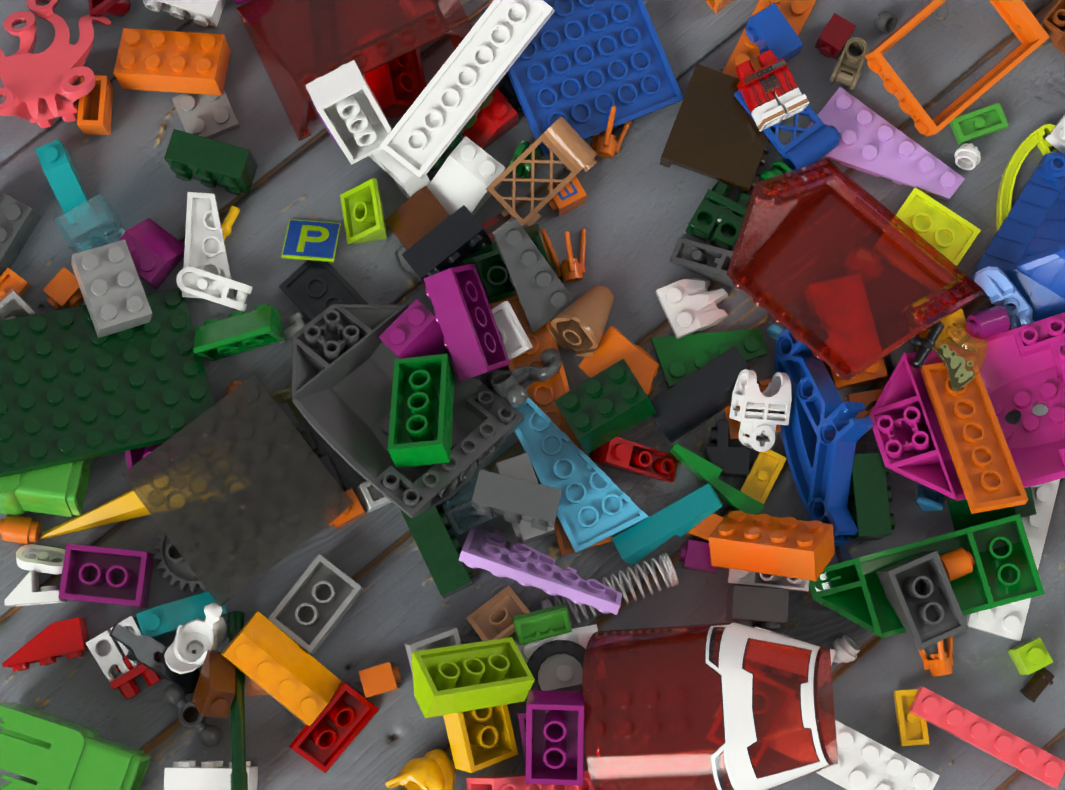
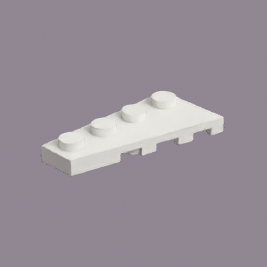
[182,192,235,300]

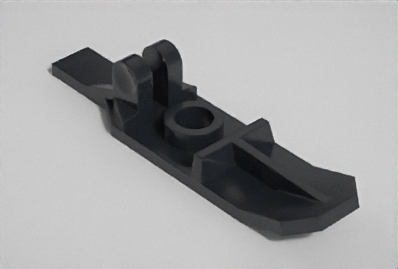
[109,623,200,694]

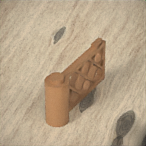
[486,116,597,227]

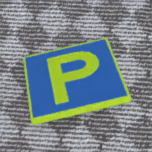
[281,219,341,262]

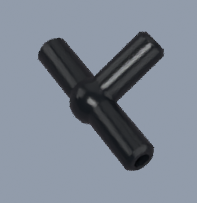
[901,321,944,368]

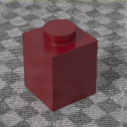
[815,13,856,60]

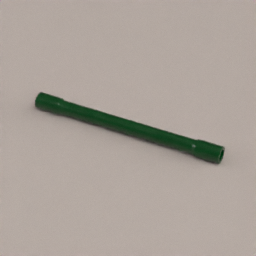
[228,611,248,790]

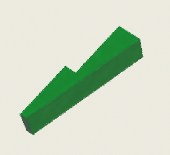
[669,443,765,515]

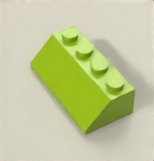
[411,637,535,718]

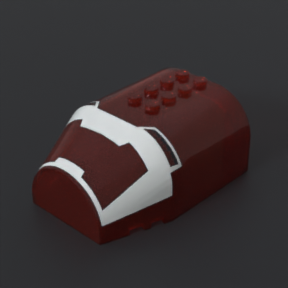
[582,622,838,790]

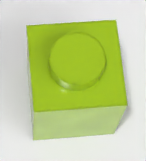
[1007,637,1053,675]

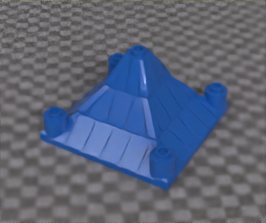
[965,152,1065,322]

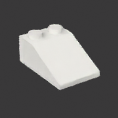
[427,136,507,216]

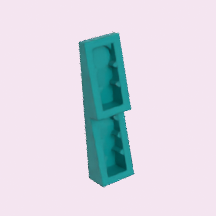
[612,483,723,565]

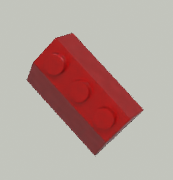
[359,31,426,118]
[462,87,518,150]

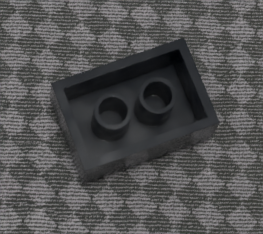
[402,205,492,283]

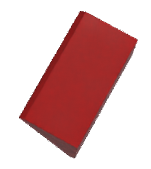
[289,681,379,773]

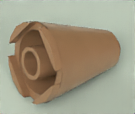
[549,285,614,357]

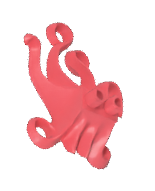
[0,0,111,129]

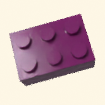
[58,544,155,608]
[526,690,585,786]

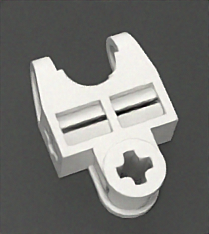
[729,369,792,452]

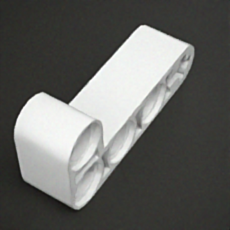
[369,149,430,199]

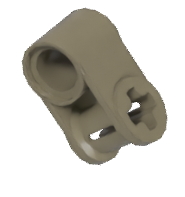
[829,37,868,91]

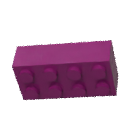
[424,263,510,382]

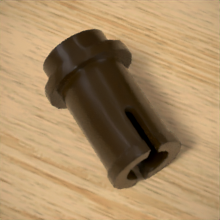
[1020,668,1054,702]

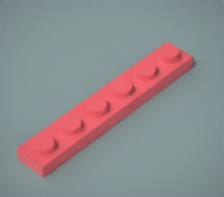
[908,686,1065,788]

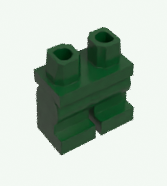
[686,181,752,251]

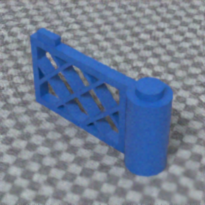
[734,90,840,176]

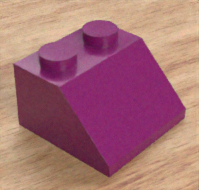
[118,218,185,290]
[379,299,448,359]

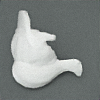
[164,602,227,674]

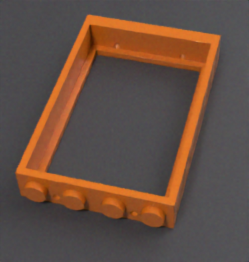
[864,0,1050,137]

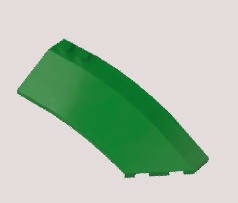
[809,514,1045,639]

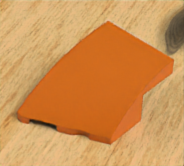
[578,326,659,396]

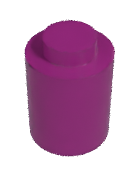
[965,305,1010,341]

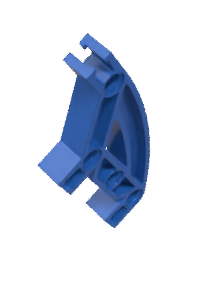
[775,315,874,546]

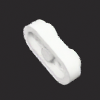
[16,544,65,575]

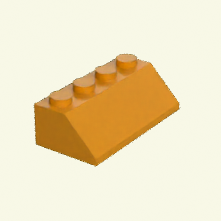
[221,611,342,726]

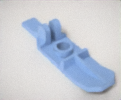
[974,266,1034,329]

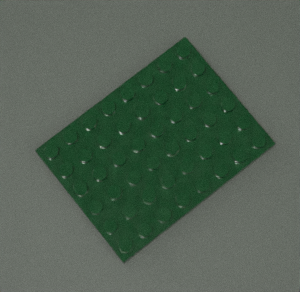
[0,288,221,478]

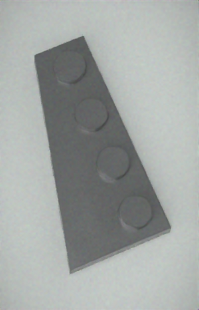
[492,216,575,333]

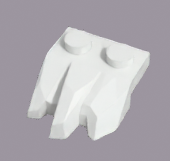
[655,278,728,339]

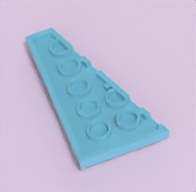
[511,397,649,554]

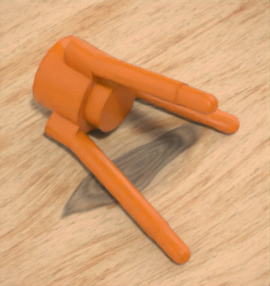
[591,105,632,158]
[541,228,586,283]
[918,636,954,676]

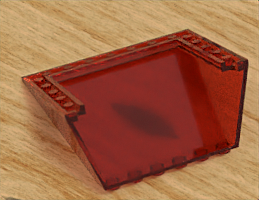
[237,0,472,141]
[726,159,985,382]

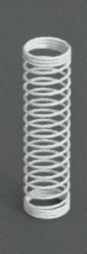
[540,553,679,626]

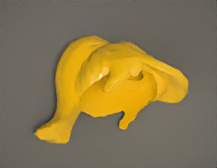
[385,749,456,790]

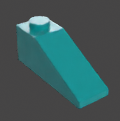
[35,139,95,227]
[136,588,228,640]

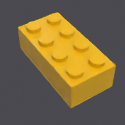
[443,704,518,773]

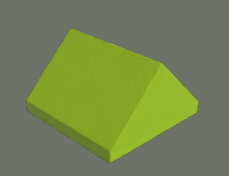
[340,178,388,245]

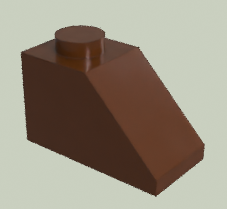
[192,650,235,718]

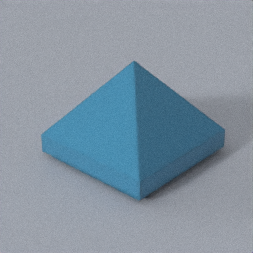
[916,485,944,512]

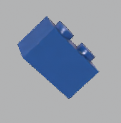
[745,3,803,62]

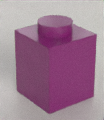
[679,539,717,574]

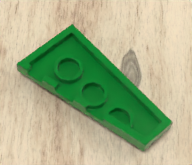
[651,329,768,389]

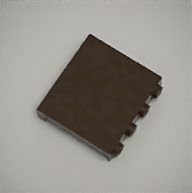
[659,64,774,194]

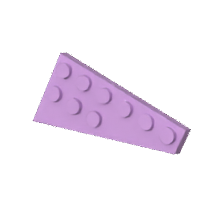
[807,87,965,201]
[459,519,622,615]

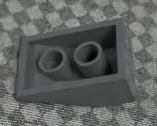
[876,551,968,650]

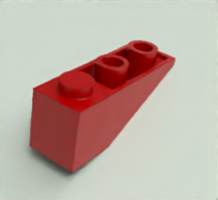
[591,437,678,483]
[2,617,90,672]

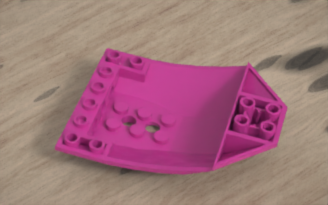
[868,312,1065,501]

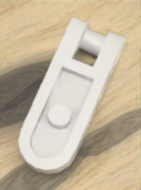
[176,267,253,312]

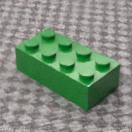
[388,354,455,468]

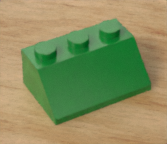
[193,304,286,362]

